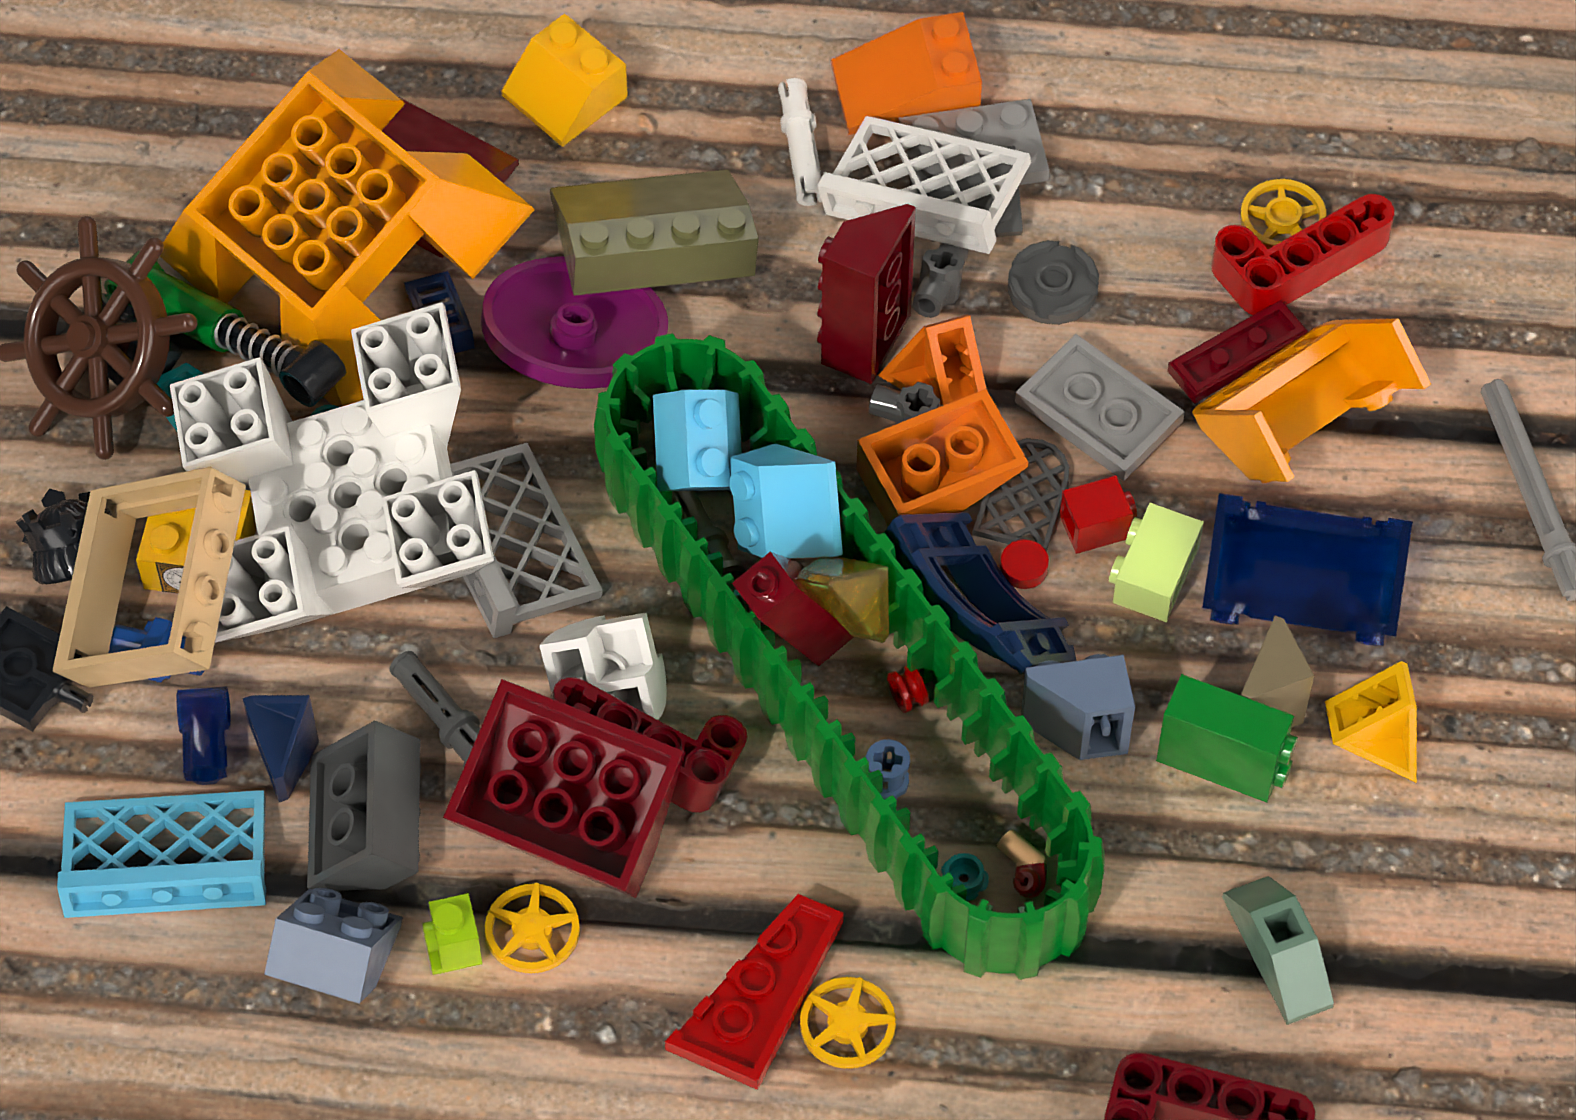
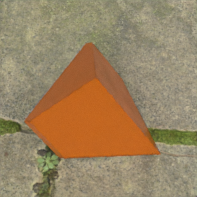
[878,314,986,405]

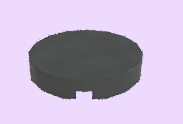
[1007,240,1099,325]

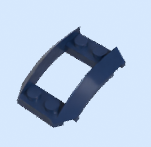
[884,512,1076,674]

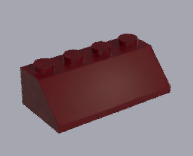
[817,204,916,384]

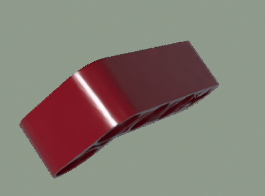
[550,677,748,813]
[1104,1052,1315,1120]

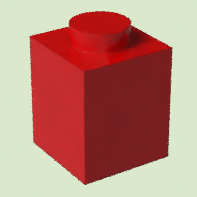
[1060,475,1137,554]

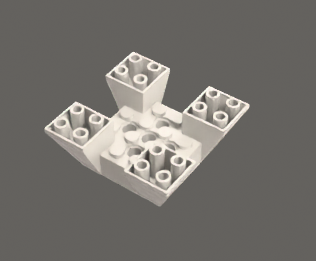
[170,302,494,643]

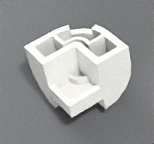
[539,613,667,720]

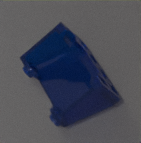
[1202,493,1413,647]

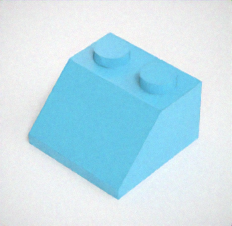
[653,390,742,491]
[729,444,843,559]

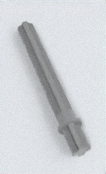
[1481,379,1576,601]

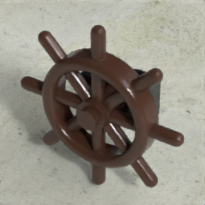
[0,216,197,460]

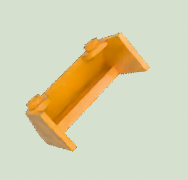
[1192,318,1431,483]

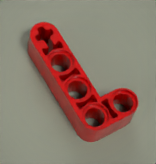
[1211,194,1395,315]

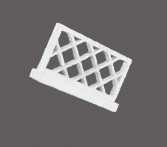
[817,116,1031,254]

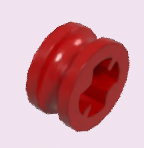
[887,666,929,713]

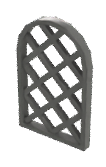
[972,438,1069,552]

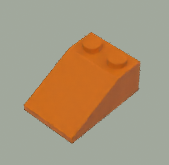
[831,12,982,135]
[856,389,1029,526]

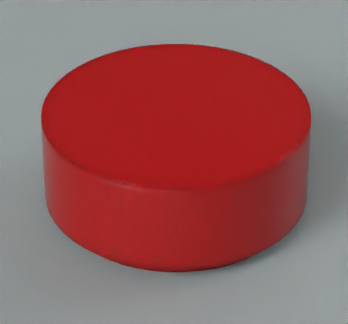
[1000,539,1049,589]

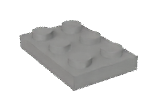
[899,99,1049,195]
[1015,334,1185,481]

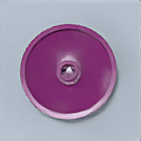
[481,256,668,389]

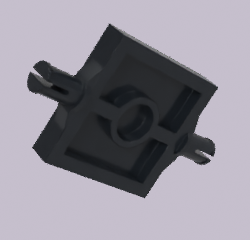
[0,606,94,732]

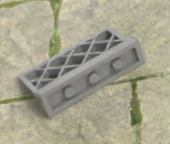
[450,443,603,639]

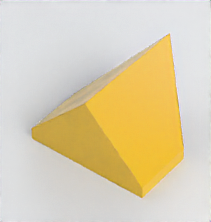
[1325,661,1417,783]

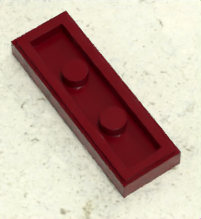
[1167,300,1309,404]

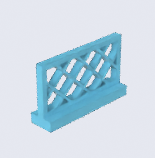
[57,790,266,918]

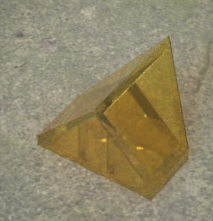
[797,556,889,643]

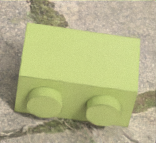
[1109,503,1204,622]

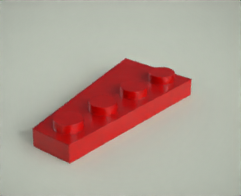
[665,894,844,1090]

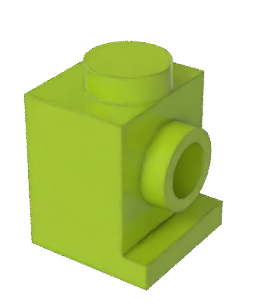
[422,893,482,975]

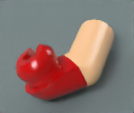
[997,829,1047,898]

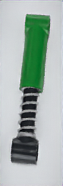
[104,251,346,407]

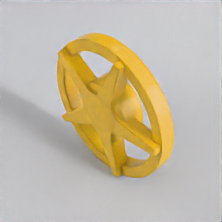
[1240,179,1326,249]
[485,883,580,973]
[800,977,896,1069]

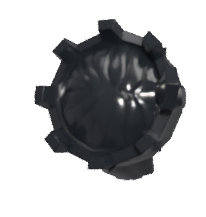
[15,488,110,585]

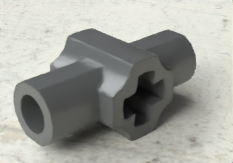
[913,243,969,318]
[869,382,943,424]

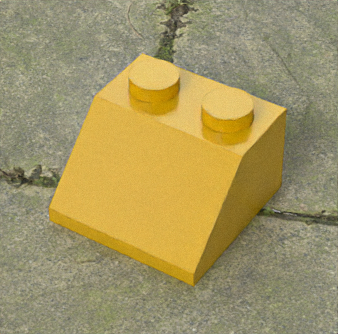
[501,13,628,147]

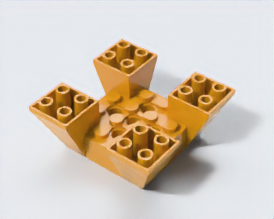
[160,49,534,407]

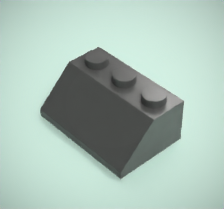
[307,720,421,891]

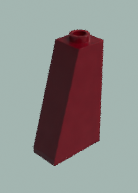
[732,551,856,666]

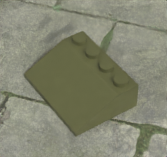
[550,169,759,295]

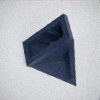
[242,695,319,802]

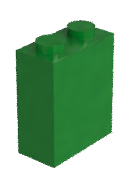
[1156,674,1298,803]

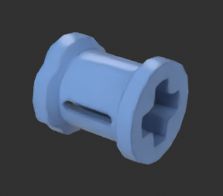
[866,739,910,799]

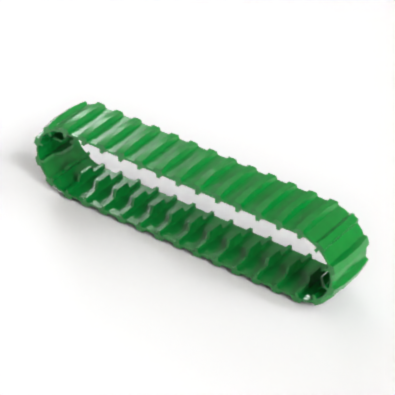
[594,333,1105,980]

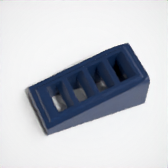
[404,271,475,354]

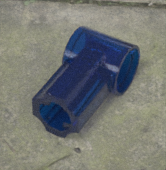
[176,686,231,785]

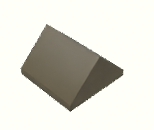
[1241,616,1314,727]

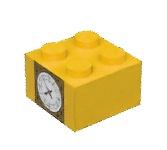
[136,490,256,594]

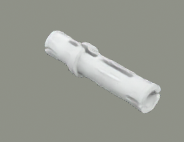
[778,78,822,206]

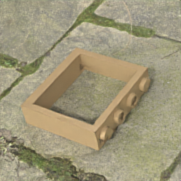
[52,467,246,688]

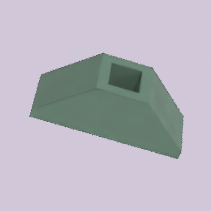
[1222,876,1334,1025]

